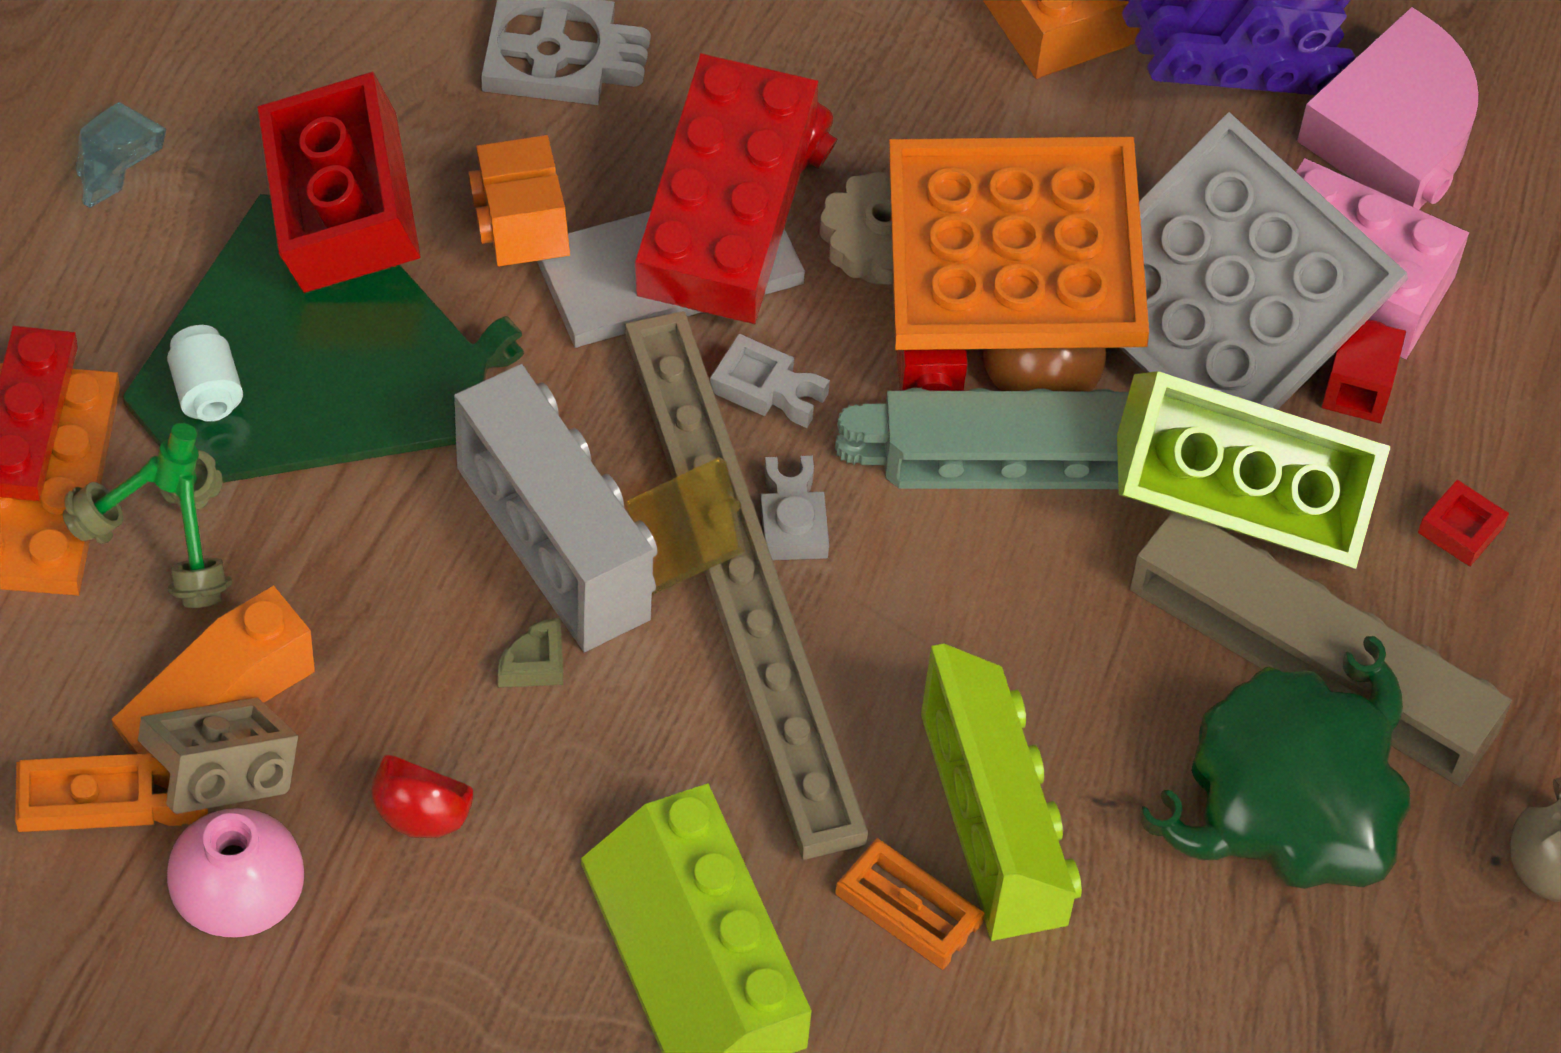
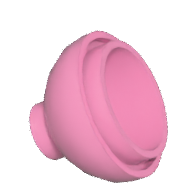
[167,808,304,937]

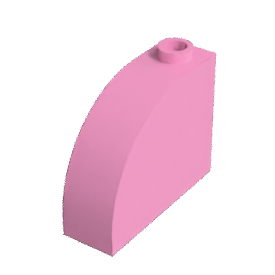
[1297,7,1478,210]

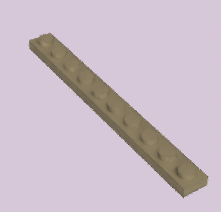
[625,311,868,860]

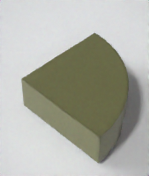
[498,618,563,688]

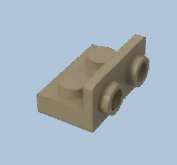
[138,697,298,814]

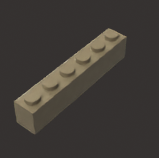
[1130,512,1512,787]

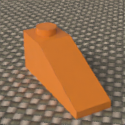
[111,585,315,757]

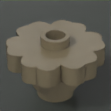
[819,171,893,284]

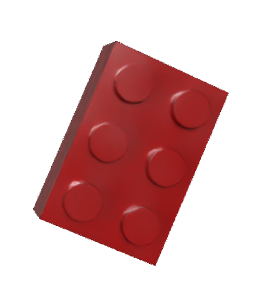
[257,71,421,293]

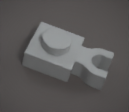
[710,334,830,428]
[760,455,829,560]

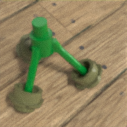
[63,423,232,608]

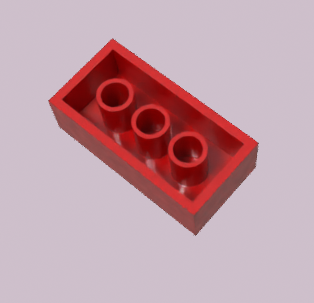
[635,53,818,324]

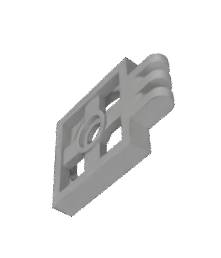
[481,0,651,105]

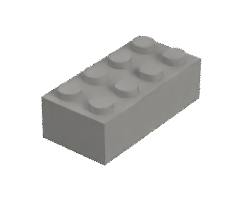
[454,364,657,653]

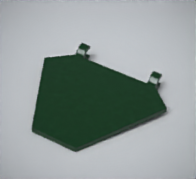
[122,194,524,483]

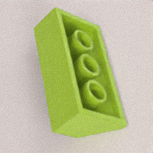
[1117,371,1391,568]
[921,643,1082,941]
[581,783,812,1053]

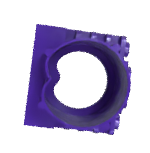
[1120,0,1356,95]

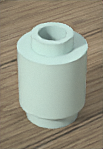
[167,325,243,421]

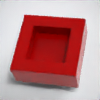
[1418,479,1509,567]

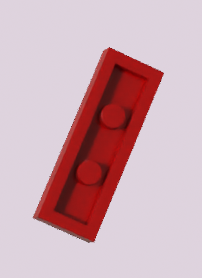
[0,325,78,501]

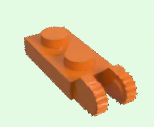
[15,753,208,832]

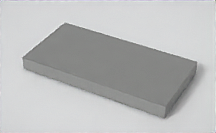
[537,211,805,348]

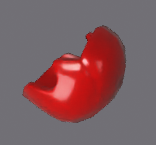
[371,755,474,838]

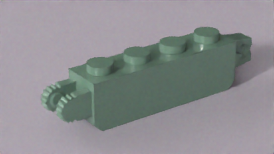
[835,388,1129,489]

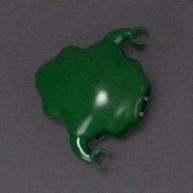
[1140,636,1411,889]

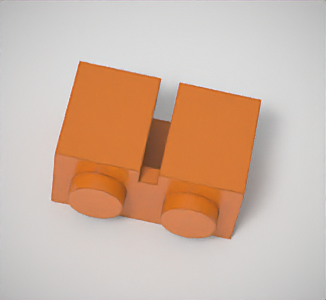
[468,135,570,267]

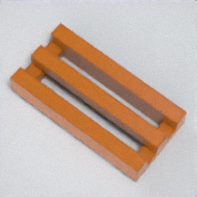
[835,838,985,970]

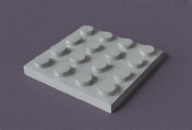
[1119,112,1408,410]

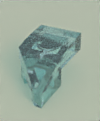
[76,102,166,208]

